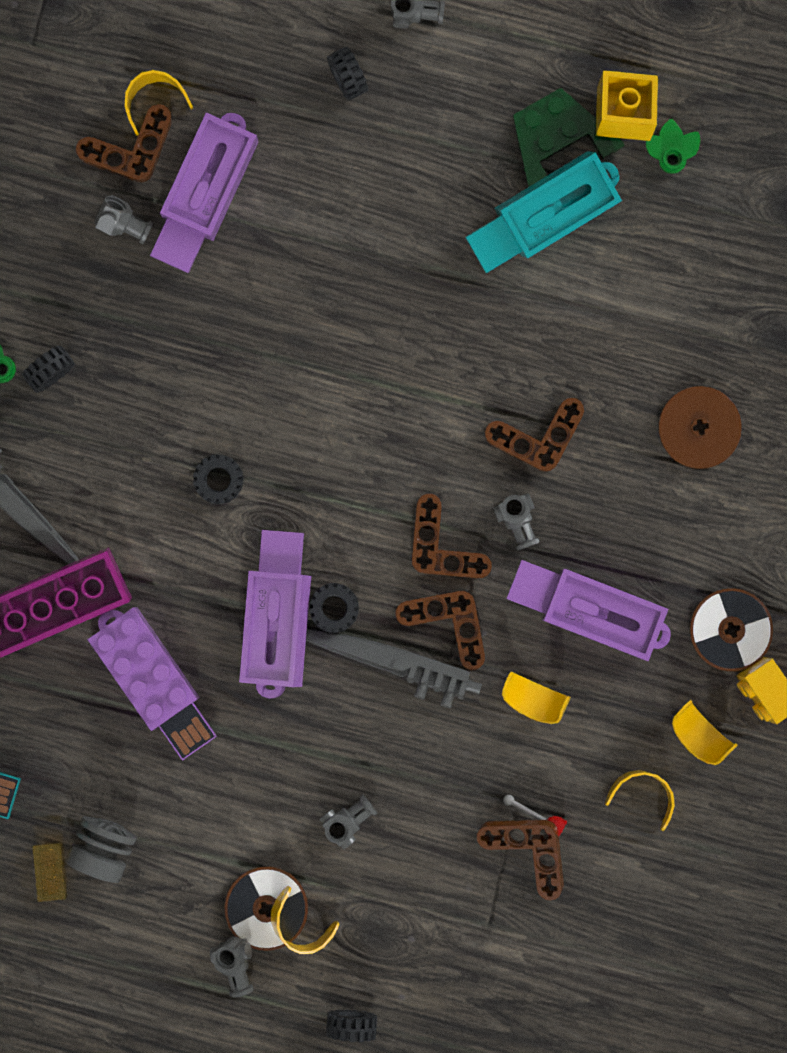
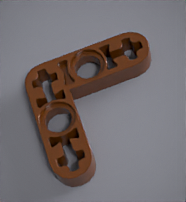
[76,104,172,183]
[485,398,584,472]
[412,494,492,578]
[396,591,485,670]
[477,820,564,901]

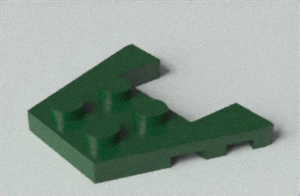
[513,88,625,187]

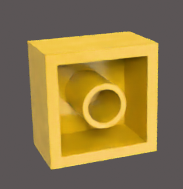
[596,71,658,141]
[736,657,787,724]

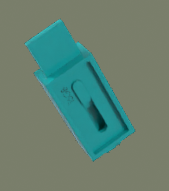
[465,151,622,273]

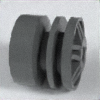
[65,816,137,883]

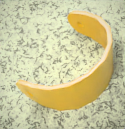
[125,70,193,136]
[502,672,571,724]
[672,700,738,765]
[605,770,675,831]
[271,886,339,954]

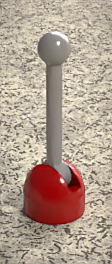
[503,795,567,836]

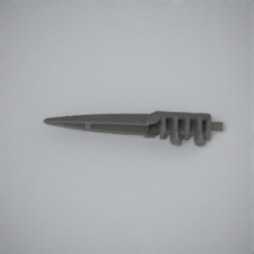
[0,449,79,565]
[306,628,482,708]

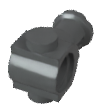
[391,0,445,28]
[94,195,154,244]
[492,493,540,551]
[319,794,378,850]
[210,936,254,998]

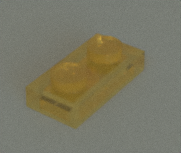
[33,842,67,902]

